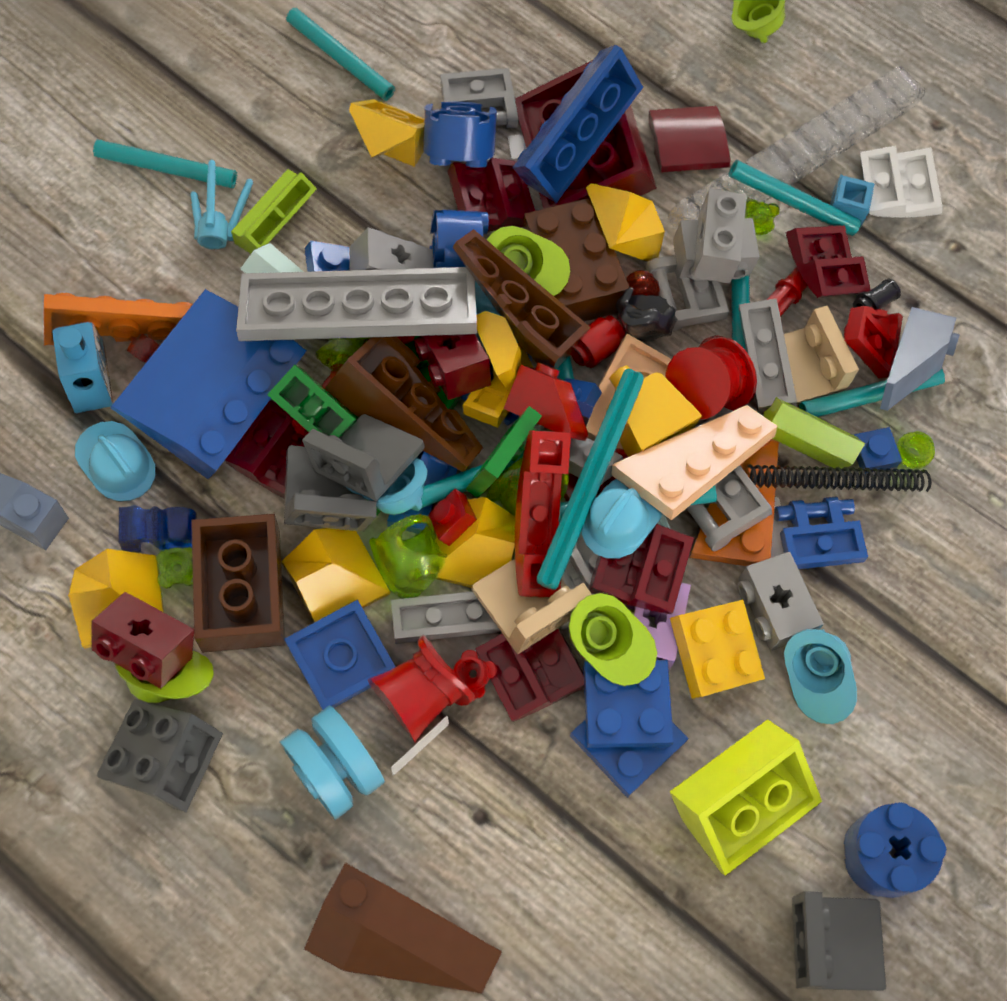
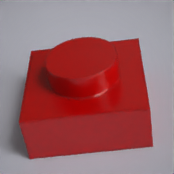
[428,489,477,546]

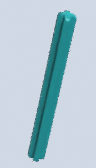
[537,369,644,590]

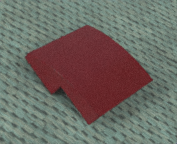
[648,106,731,172]
[447,158,535,231]
[785,225,871,298]
[224,400,305,499]
[588,524,694,614]
[475,628,584,722]

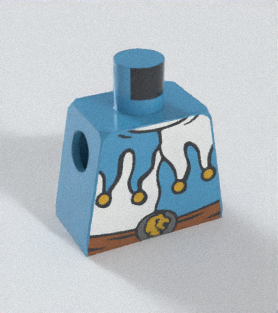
[52,322,113,413]

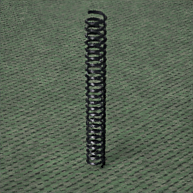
[747,464,932,492]

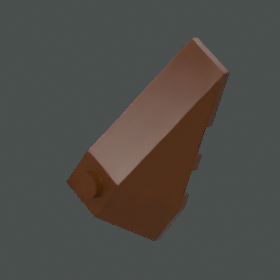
[453,229,591,369]
[325,336,483,472]
[304,863,502,994]

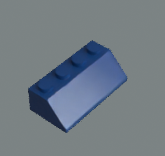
[512,45,643,203]

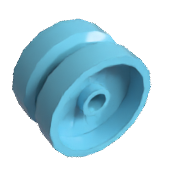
[279,705,385,820]

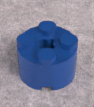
[423,101,497,168]
[429,210,489,268]
[844,802,946,898]

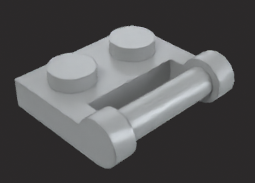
[440,68,518,128]
[645,255,729,332]
[687,465,772,551]

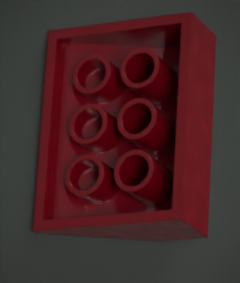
[515,60,657,209]

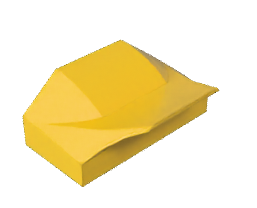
[476,311,533,393]

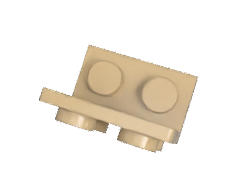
[784,305,859,406]
[472,559,592,655]

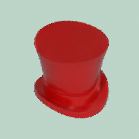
[665,337,757,419]
[368,634,475,742]

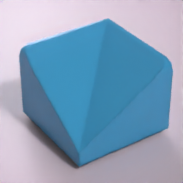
[830,175,875,226]

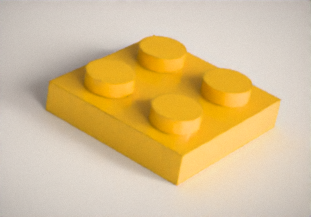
[670,600,765,699]

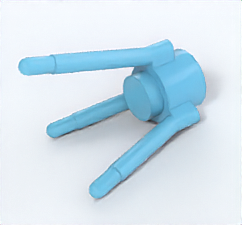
[191,160,253,249]

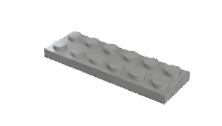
[236,267,477,341]

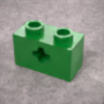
[267,364,358,438]

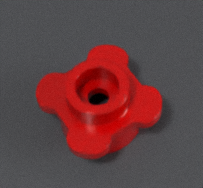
[453,650,497,699]

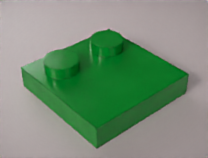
[465,406,542,498]

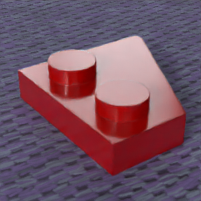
[844,306,903,379]

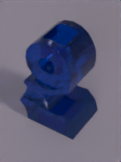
[118,505,197,553]

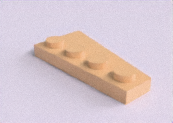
[611,405,777,520]

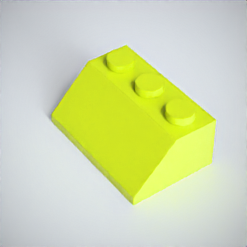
[669,719,822,876]

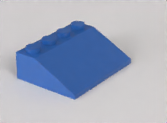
[111,289,307,479]

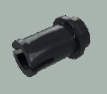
[853,278,901,310]

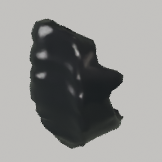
[615,287,678,342]

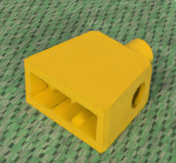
[606,365,702,457]

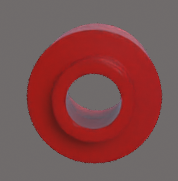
[570,315,626,368]

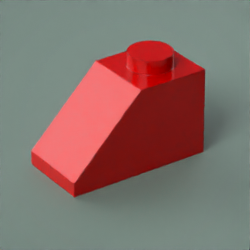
[503,362,589,441]

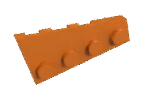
[44,293,193,345]
[689,439,779,566]

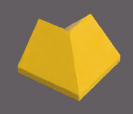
[349,99,424,167]
[586,183,665,262]
[426,497,515,588]
[282,528,390,622]
[68,549,164,649]

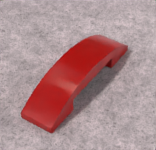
[515,430,571,597]

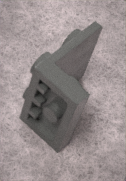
[302,414,425,501]
[284,445,376,531]
[97,699,223,813]
[792,891,886,991]

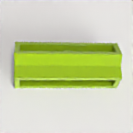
[231,169,317,254]
[763,397,865,469]

